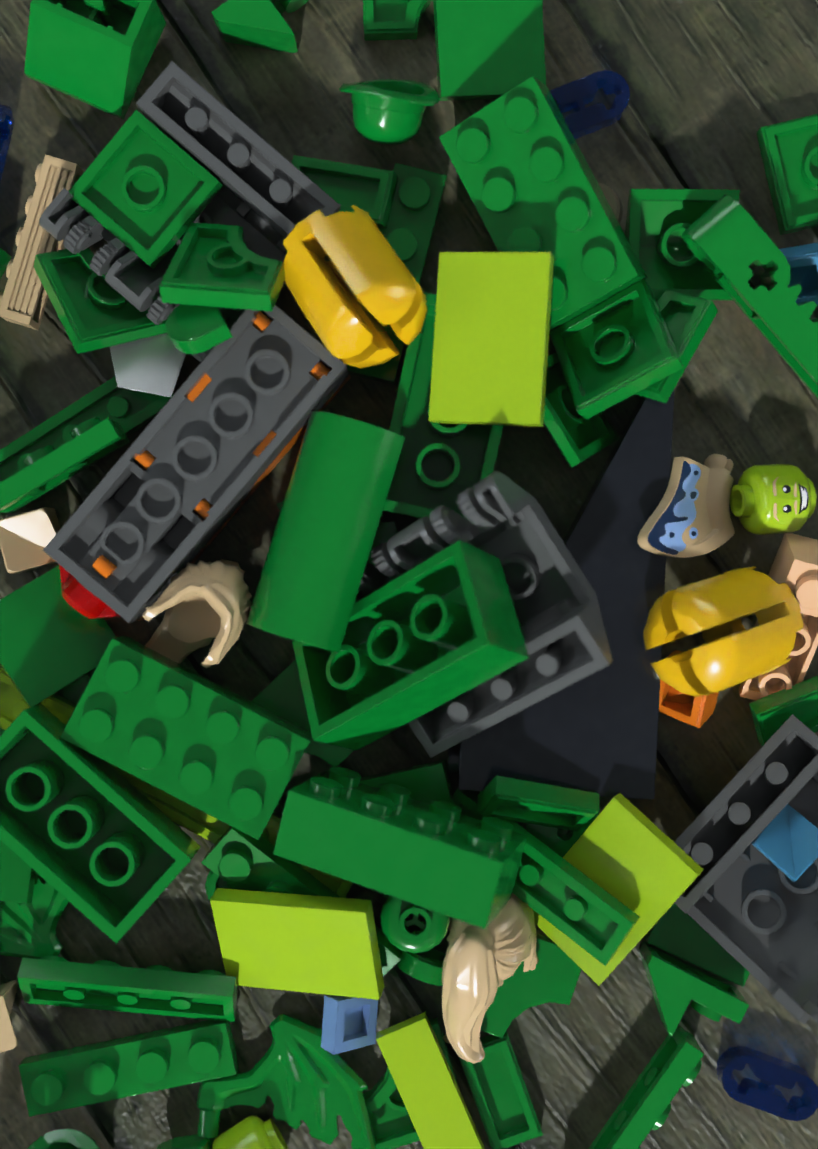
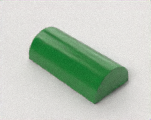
[246,411,405,653]

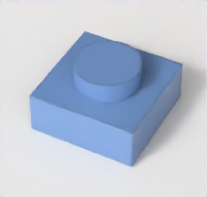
[321,995,378,1055]

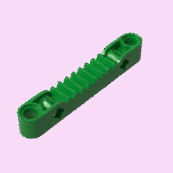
[682,195,818,399]

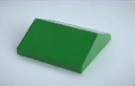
[625,189,740,301]
[543,352,618,468]

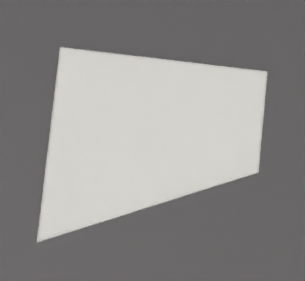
[110,333,186,398]

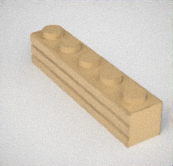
[0,154,84,330]

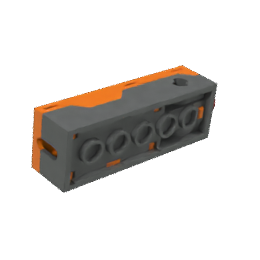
[43,305,351,623]

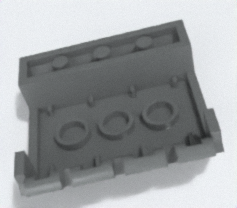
[674,714,818,1025]

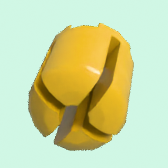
[283,205,427,368]
[643,566,803,697]

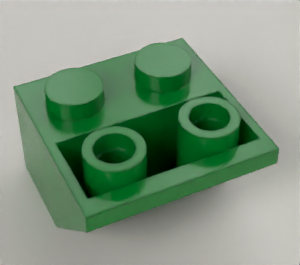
[24,0,166,120]

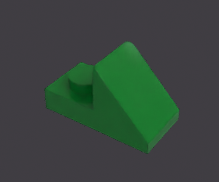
[211,0,308,53]
[639,941,749,1036]

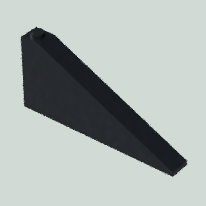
[448,388,675,799]

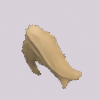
[142,559,252,669]
[442,893,539,1064]

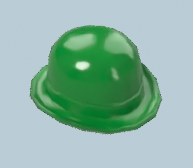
[339,79,440,144]

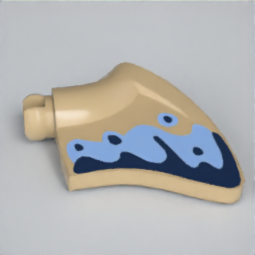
[638,454,735,558]

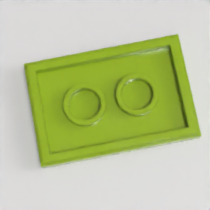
[429,252,554,427]
[530,793,704,986]
[210,888,385,1000]

